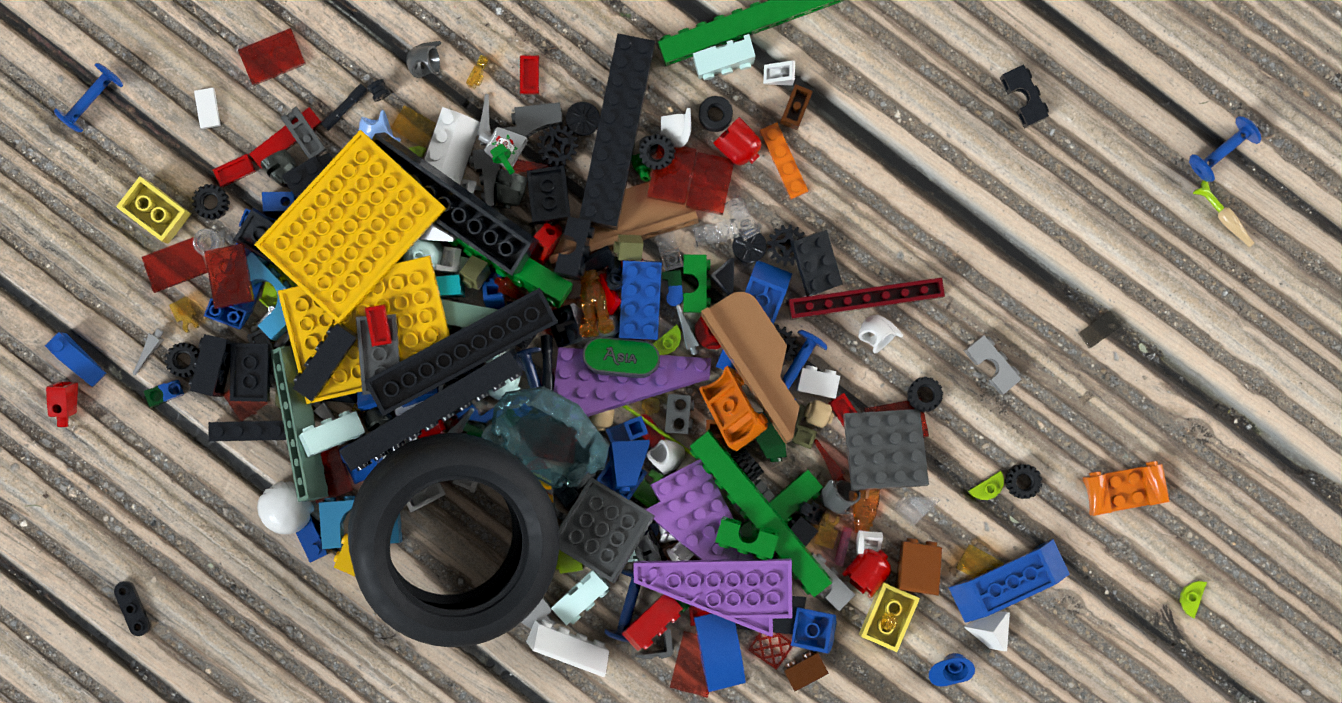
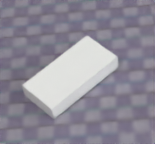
[194,88,221,129]

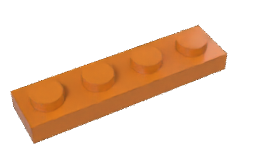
[760,122,809,200]

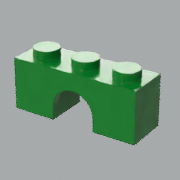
[683,254,710,313]
[715,516,779,560]

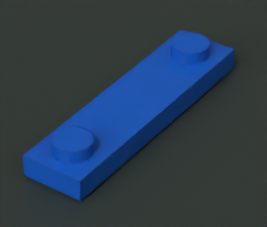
[296,515,328,563]

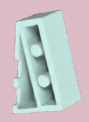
[693,34,755,80]
[299,410,365,457]
[551,570,610,626]

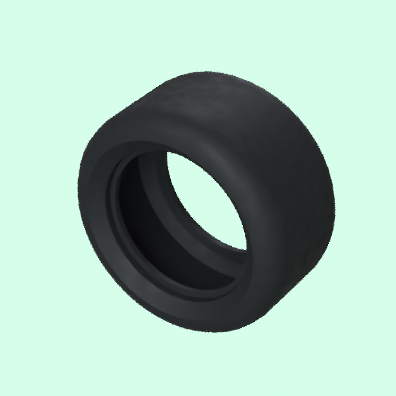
[348,433,560,647]

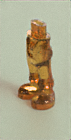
[579,270,615,337]
[852,489,881,533]

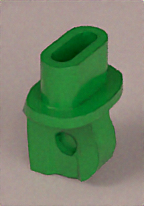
[490,144,515,175]
[632,154,652,182]

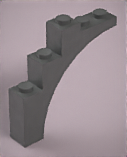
[470,102,563,208]

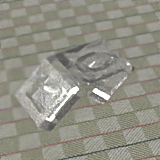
[723,195,761,241]
[693,219,739,247]
[655,231,684,272]

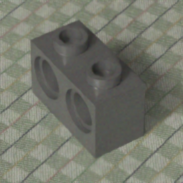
[665,394,694,434]
[635,526,667,561]

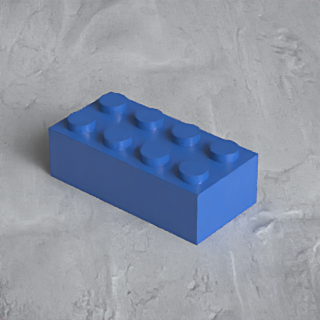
[619,260,662,340]

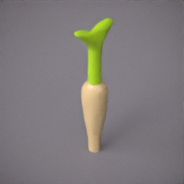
[1193,180,1254,248]

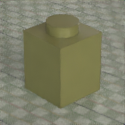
[613,234,644,261]
[459,255,491,290]

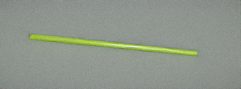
[622,405,700,460]

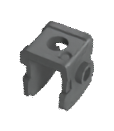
[635,626,673,660]

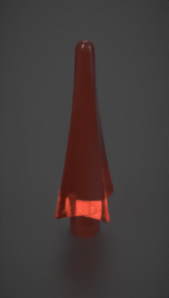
[513,159,555,173]
[495,276,525,299]
[814,439,846,481]

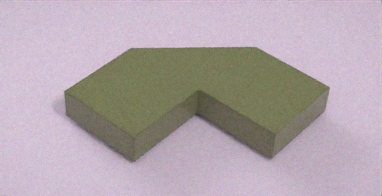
[792,404,818,449]

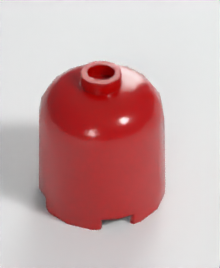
[713,117,762,166]
[842,549,891,598]

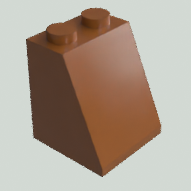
[895,538,942,596]

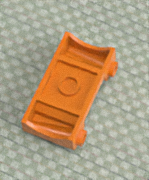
[699,366,768,451]
[1083,461,1170,516]

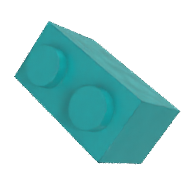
[436,275,465,299]

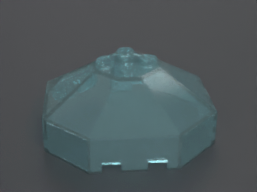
[491,386,609,488]

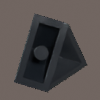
[710,258,734,296]

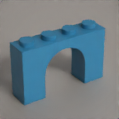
[218,252,292,341]
[319,496,402,549]

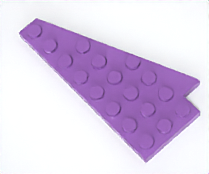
[553,347,711,421]
[645,459,754,560]
[633,559,792,636]

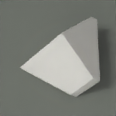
[964,611,1010,651]

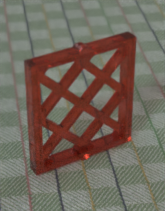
[748,632,793,670]

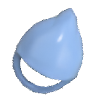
[359,110,401,142]

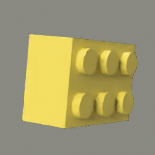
[116,176,192,244]
[859,582,920,652]

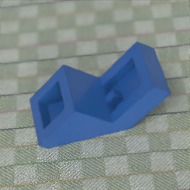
[456,404,502,423]
[606,416,648,443]

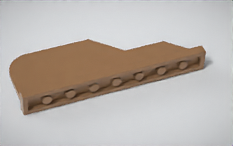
[549,176,698,268]
[701,292,800,444]

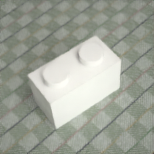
[796,365,840,399]

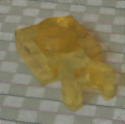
[466,55,489,90]
[169,297,199,333]
[814,513,839,549]

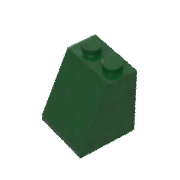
[755,412,787,462]

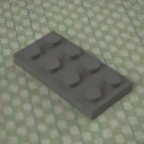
[356,314,400,395]

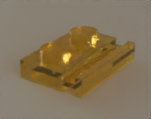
[390,105,437,148]
[956,544,1004,578]

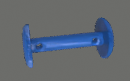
[54,63,123,133]
[1189,116,1261,182]
[782,330,827,400]

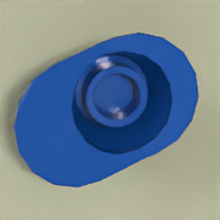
[929,653,975,687]

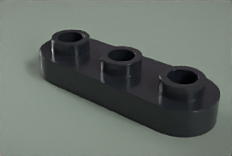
[114,581,150,636]

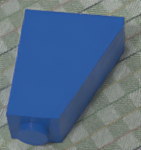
[608,440,650,494]

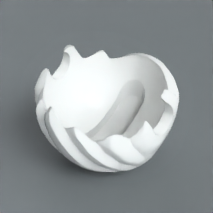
[257,481,314,534]

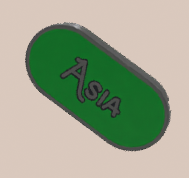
[583,337,660,378]

